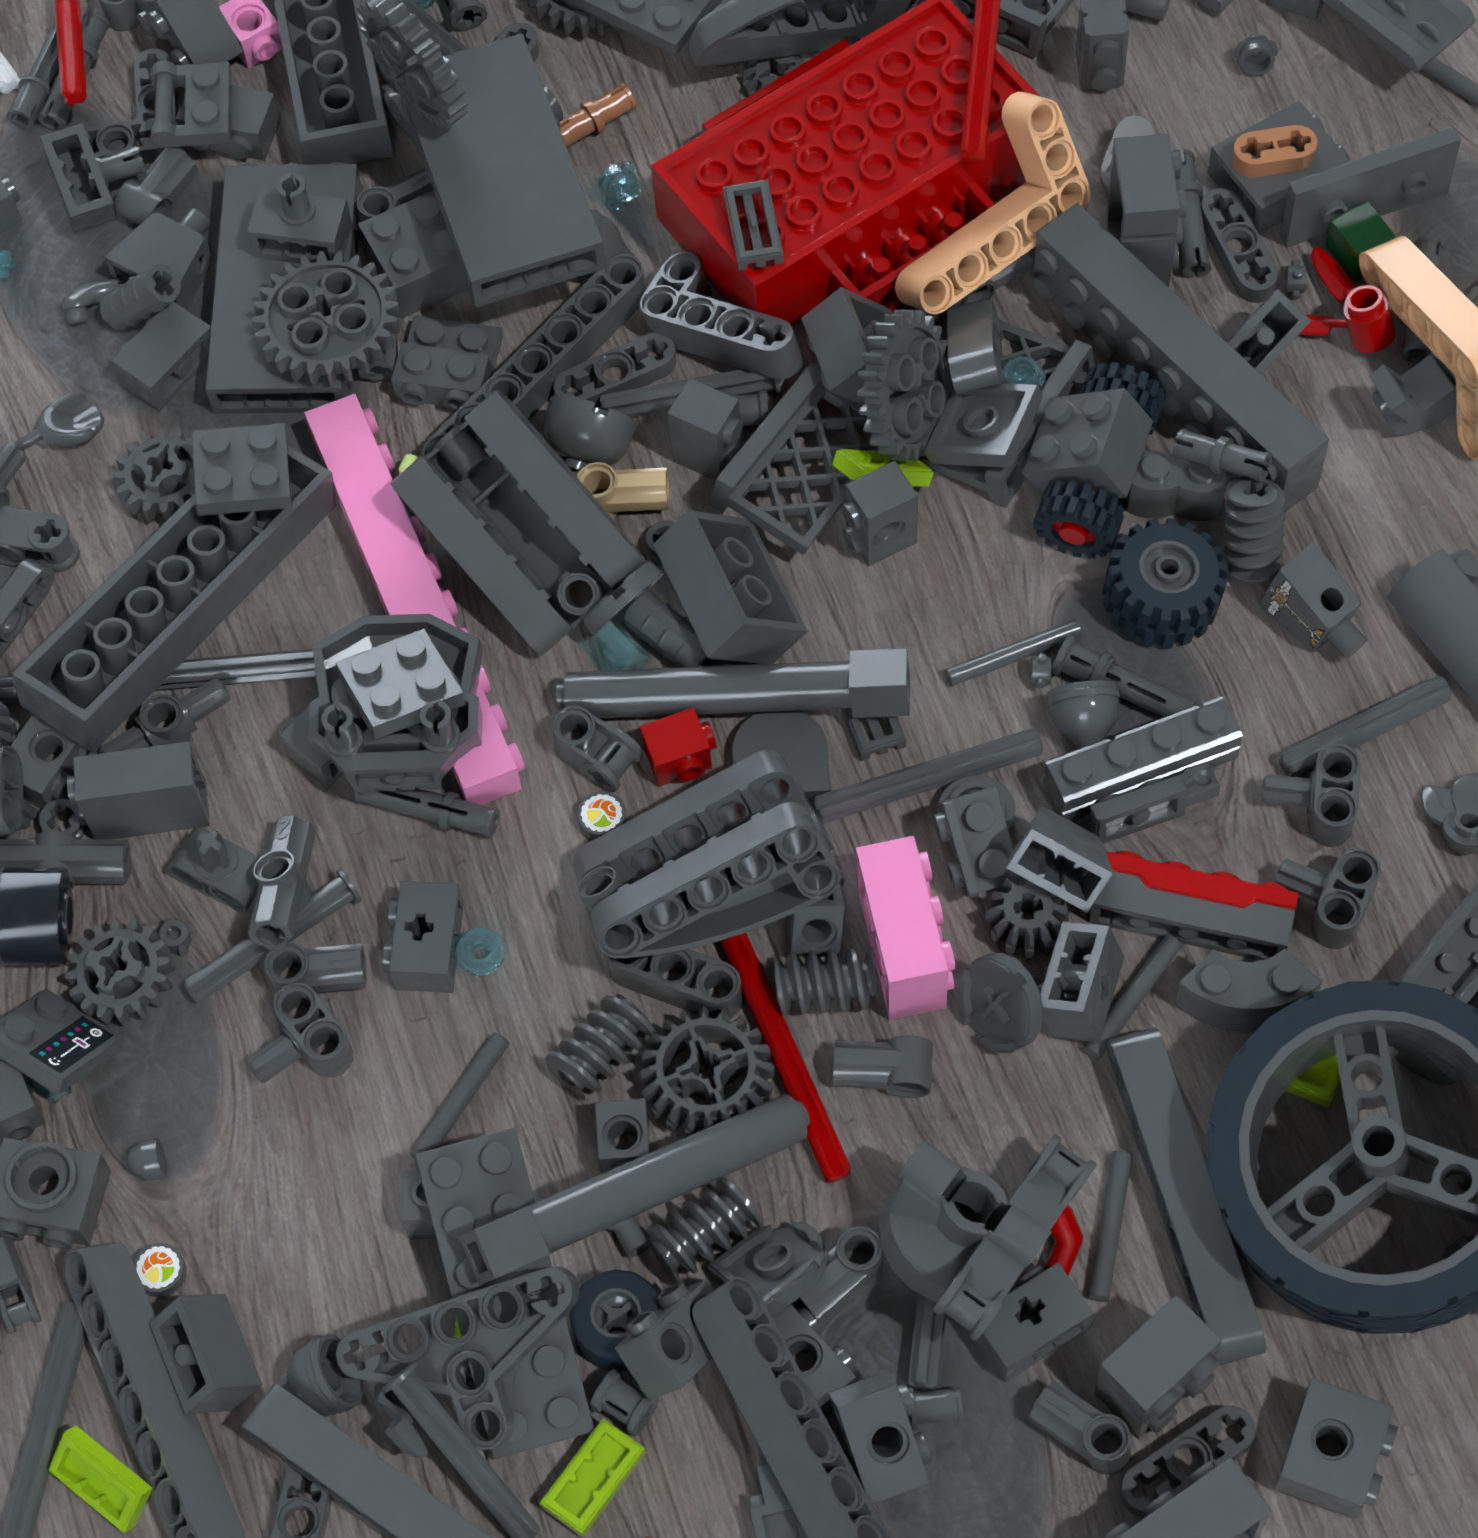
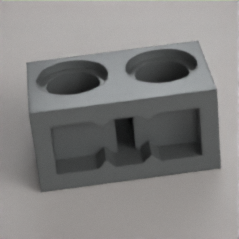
[615,1280,713,1400]

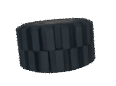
[1102,518,1228,648]

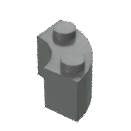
[1175,949,1322,1031]

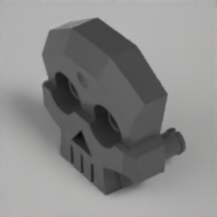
[308,614,483,792]

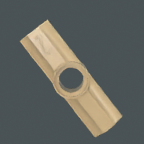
[573,462,670,518]

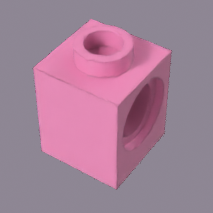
[219,0,283,69]

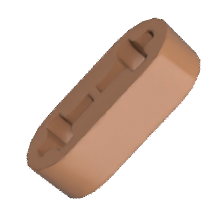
[1232,125,1318,178]

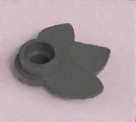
[1421,773,1478,855]

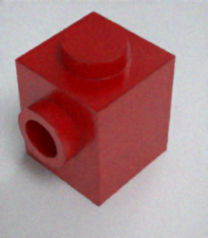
[640,707,717,787]

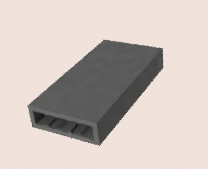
[399,33,606,307]
[206,162,363,414]

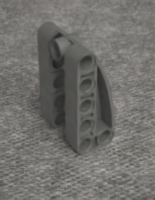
[390,389,647,656]
[573,750,841,958]

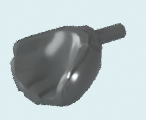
[15,392,104,451]

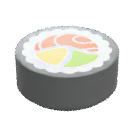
[577,791,627,840]
[134,1243,187,1297]

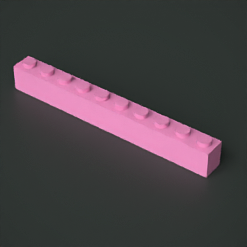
[304,394,525,805]

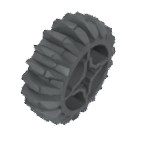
[639,1006,775,1137]

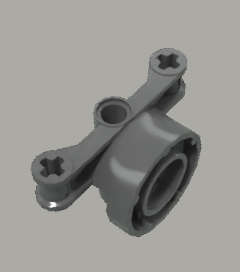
[879,1134,1097,1342]

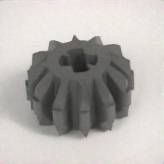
[985,877,1070,960]

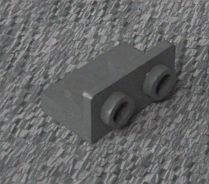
[933,786,1021,897]

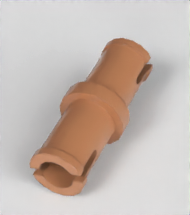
[560,83,637,148]

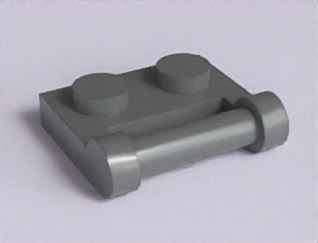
[150,61,232,148]

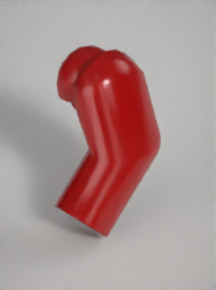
[1044,1205,1083,1276]

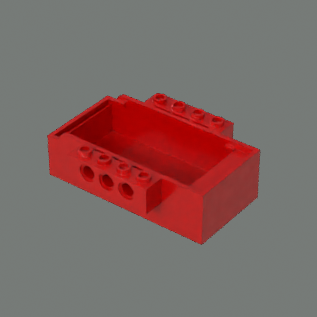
[651,0,1040,326]

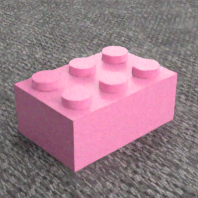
[856,836,955,1020]

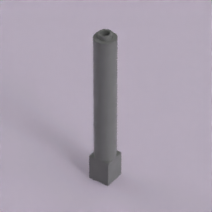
[556,648,910,718]
[459,1094,810,1285]

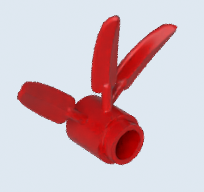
[1299,247,1396,353]

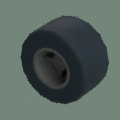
[570,1269,661,1372]

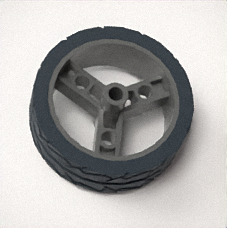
[1208,980,1478,1334]

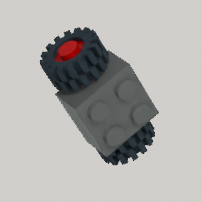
[1022,362,1166,559]

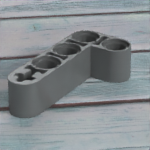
[640,252,803,380]

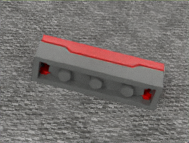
[1089,851,1299,960]

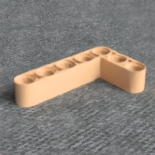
[895,92,1091,314]
[1359,236,1478,460]

